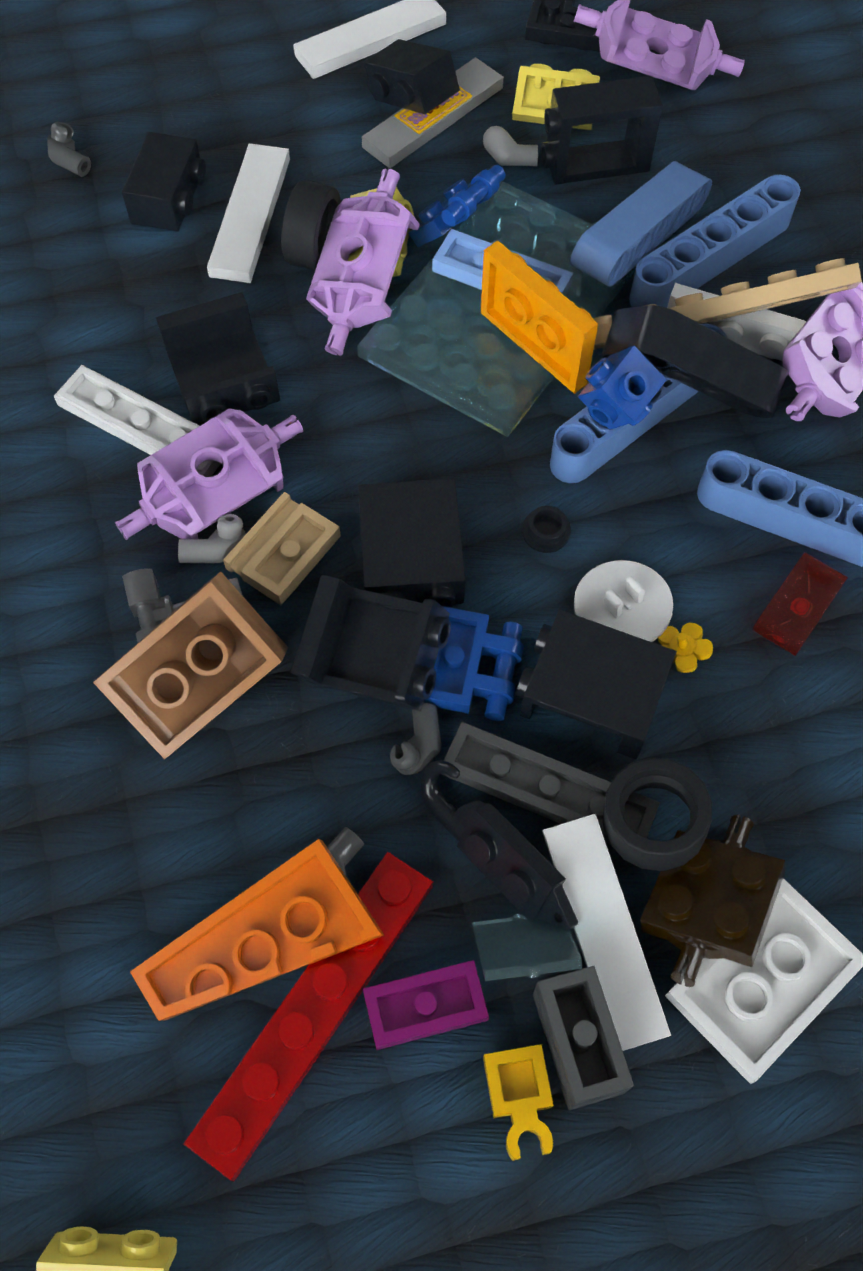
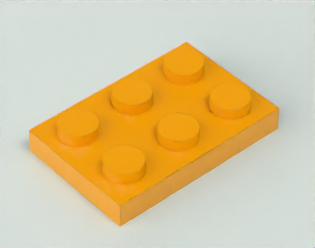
[481,240,598,394]

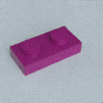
[363,960,489,1050]

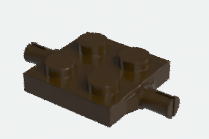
[640,814,785,987]

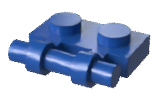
[408,165,506,247]
[424,606,524,721]

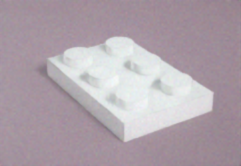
[665,878,863,1084]

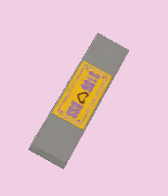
[362,57,504,169]

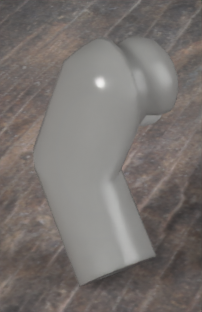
[483,126,538,166]
[178,514,246,563]

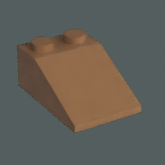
[93,571,288,760]

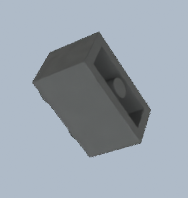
[533,966,634,1111]

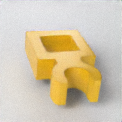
[483,1044,554,1161]

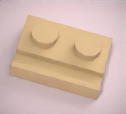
[223,492,341,605]

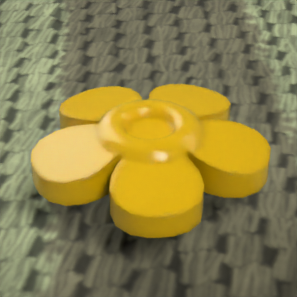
[658,622,713,673]

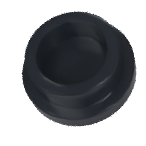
[522,506,571,553]

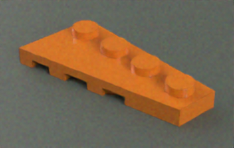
[130,839,384,1021]

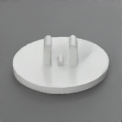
[574,560,673,642]

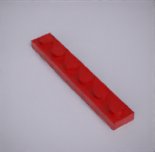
[183,852,433,1181]

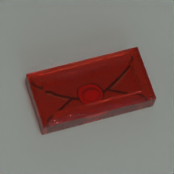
[752,552,848,656]

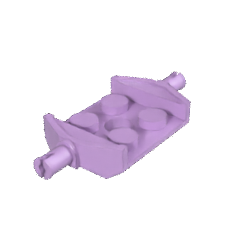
[574,0,745,90]
[306,169,420,356]
[783,282,863,421]
[115,409,303,540]

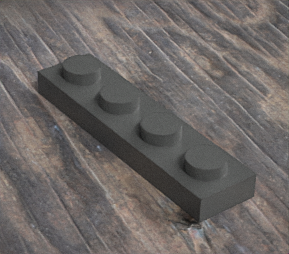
[441,722,660,844]

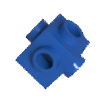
[578,345,667,430]

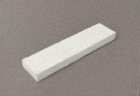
[294,0,446,79]
[207,143,290,283]
[54,365,221,477]
[542,814,671,1051]

